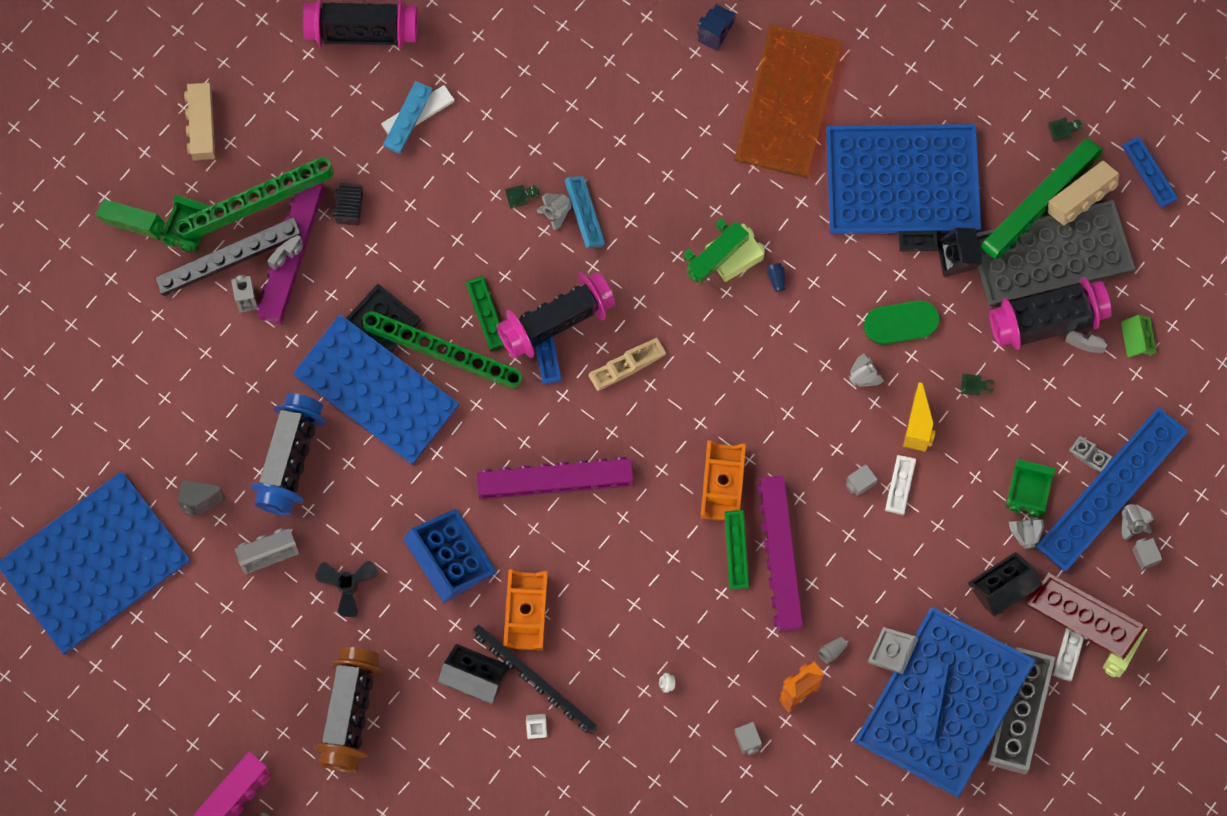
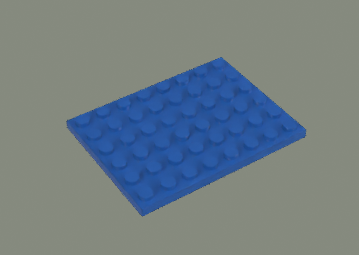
[826,124,981,234]
[0,471,190,655]
[854,606,1036,799]

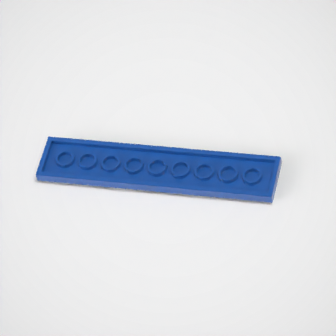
[1035,407,1188,573]

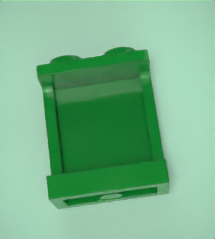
[159,194,210,252]
[1005,459,1055,518]

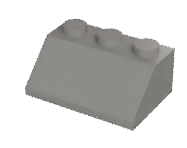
[235,528,299,574]

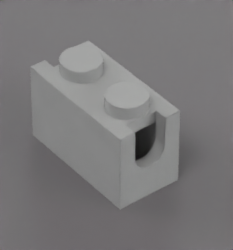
[231,275,257,313]

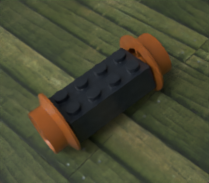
[314,647,385,773]

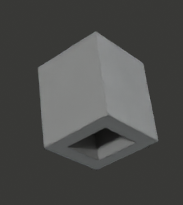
[846,464,877,497]
[1132,538,1162,571]
[734,722,762,755]

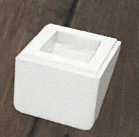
[526,714,547,739]

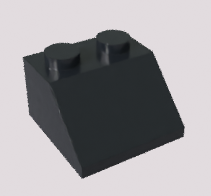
[937,228,982,277]

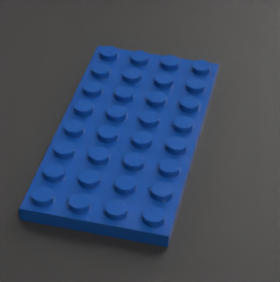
[293,314,460,465]

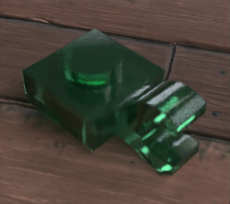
[1048,118,1083,142]
[505,185,540,209]

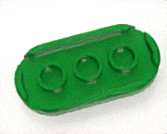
[863,300,939,345]

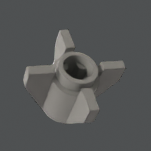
[536,193,571,230]
[849,353,884,387]
[1122,504,1155,540]
[1009,517,1044,548]

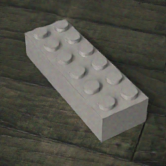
[987,647,1055,775]

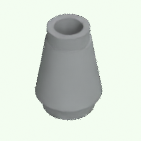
[818,637,848,664]

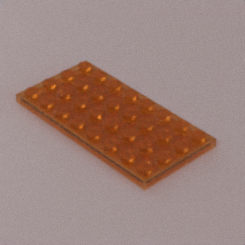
[734,24,842,178]

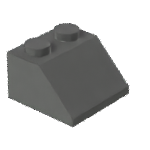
[177,480,225,517]

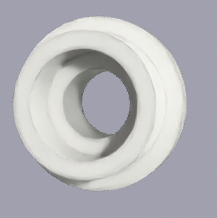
[659,673,675,693]

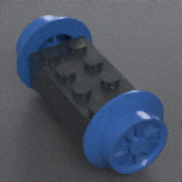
[251,393,326,516]

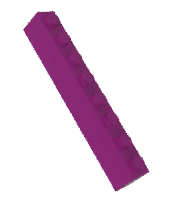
[256,176,325,325]
[477,457,633,500]
[757,475,803,633]

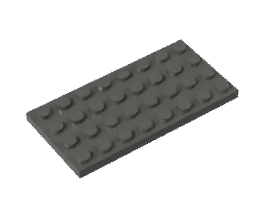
[976,200,1135,307]

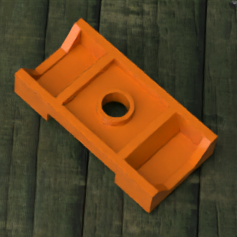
[700,440,746,521]
[503,569,548,651]
[779,661,824,713]

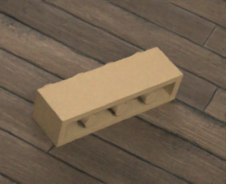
[184,83,215,161]
[1048,161,1119,226]

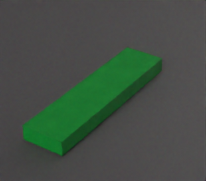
[465,276,505,352]
[724,510,749,589]

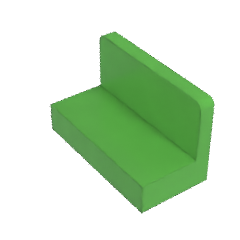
[1121,315,1157,358]

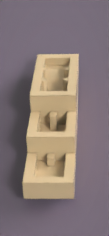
[588,338,666,391]

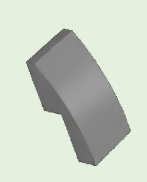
[268,235,303,270]
[1065,331,1107,353]
[1069,436,1113,473]

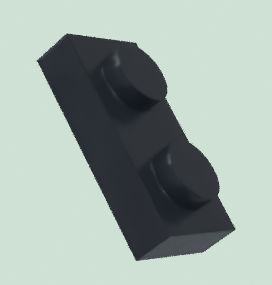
[899,231,938,252]

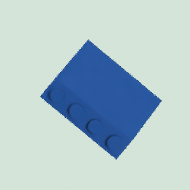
[403,509,497,603]

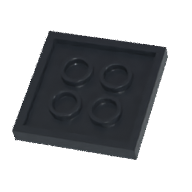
[346,283,421,353]

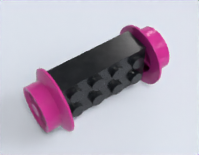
[303,0,418,50]
[497,272,615,359]
[989,277,1111,350]

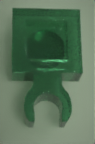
[960,374,995,396]

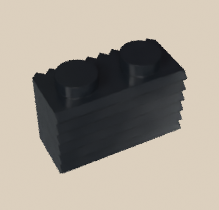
[332,183,363,226]

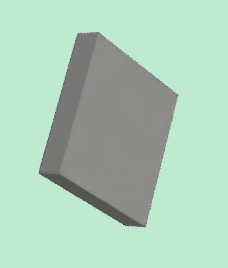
[868,627,918,674]

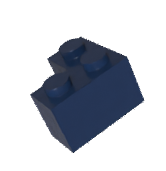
[697,4,735,51]

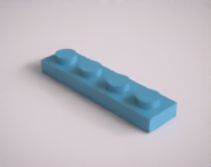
[383,81,433,154]
[564,176,605,248]

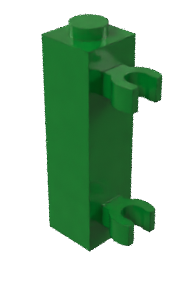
[95,199,166,240]
[683,218,749,285]

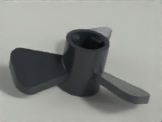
[315,561,378,617]

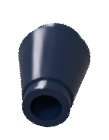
[766,263,786,292]

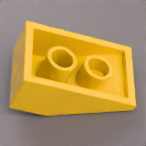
[903,382,936,452]

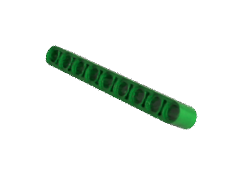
[981,138,1103,260]
[175,157,334,241]
[363,311,522,390]

